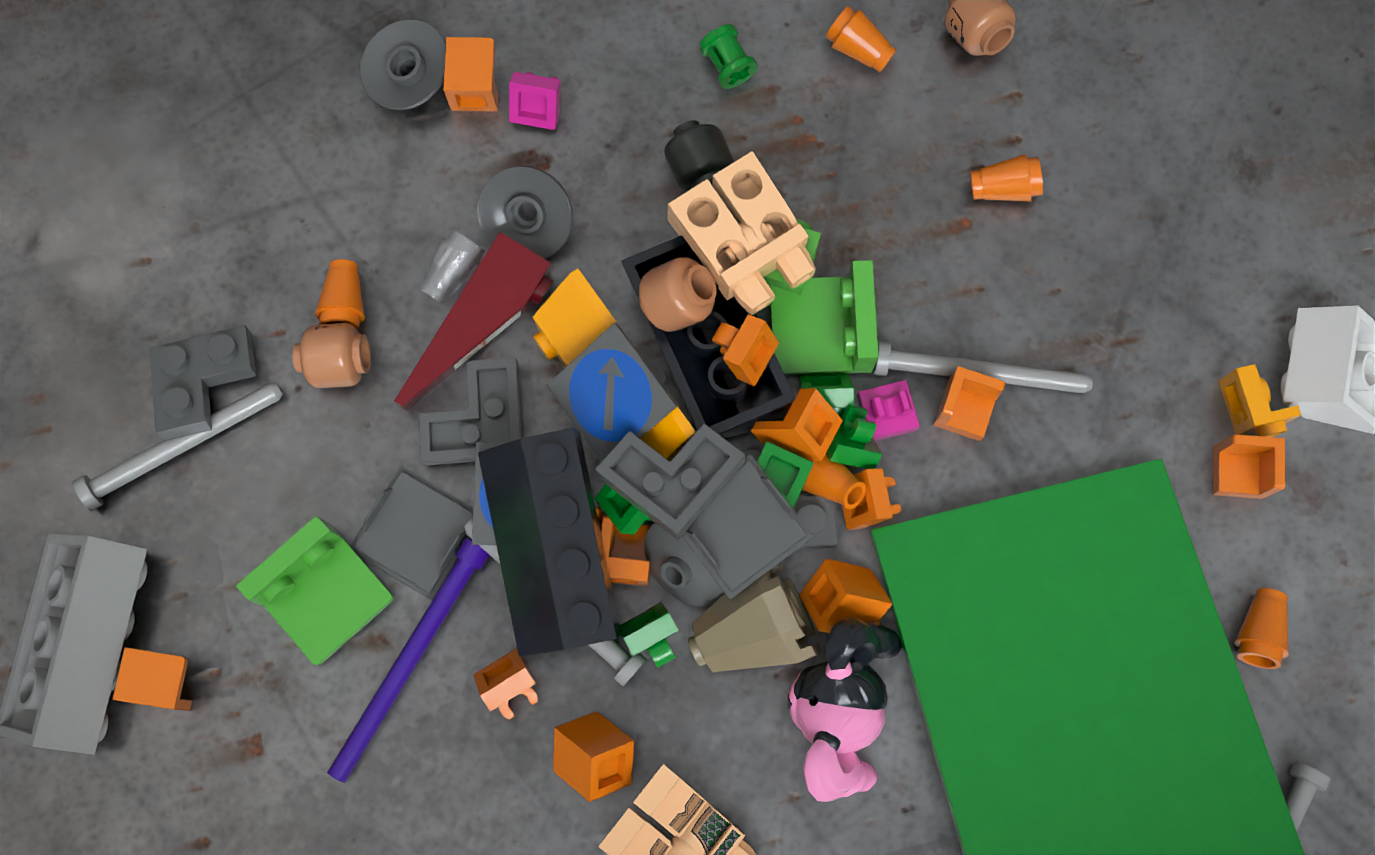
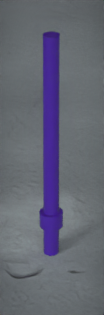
[327,538,490,783]

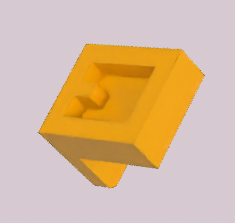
[1218,364,1301,437]

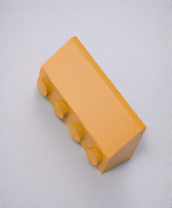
[532,268,696,462]

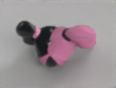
[787,617,903,802]

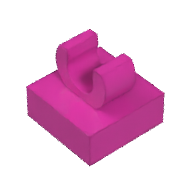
[509,72,561,130]
[857,380,920,441]

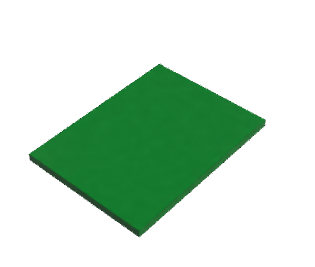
[870,458,1305,855]

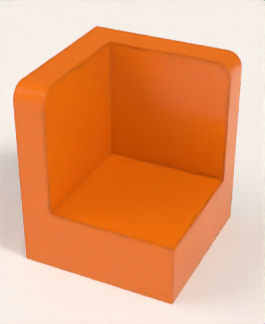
[443,37,499,111]
[933,366,1005,441]
[751,388,843,461]
[1212,434,1285,499]
[601,516,651,587]
[799,558,893,633]
[112,647,192,711]
[553,712,634,802]

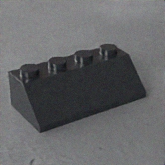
[621,235,795,438]
[478,427,622,657]

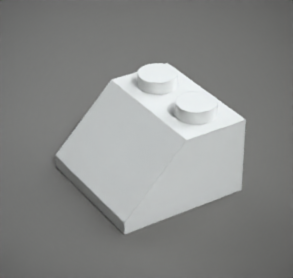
[1281,305,1375,434]

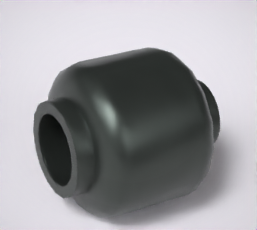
[664,120,734,192]

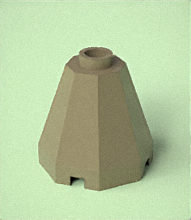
[688,562,821,672]

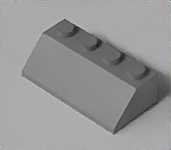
[0,533,147,755]

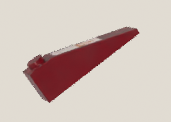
[394,232,554,411]

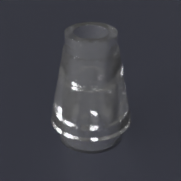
[419,229,486,304]

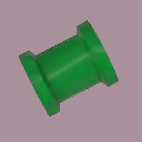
[699,24,758,89]

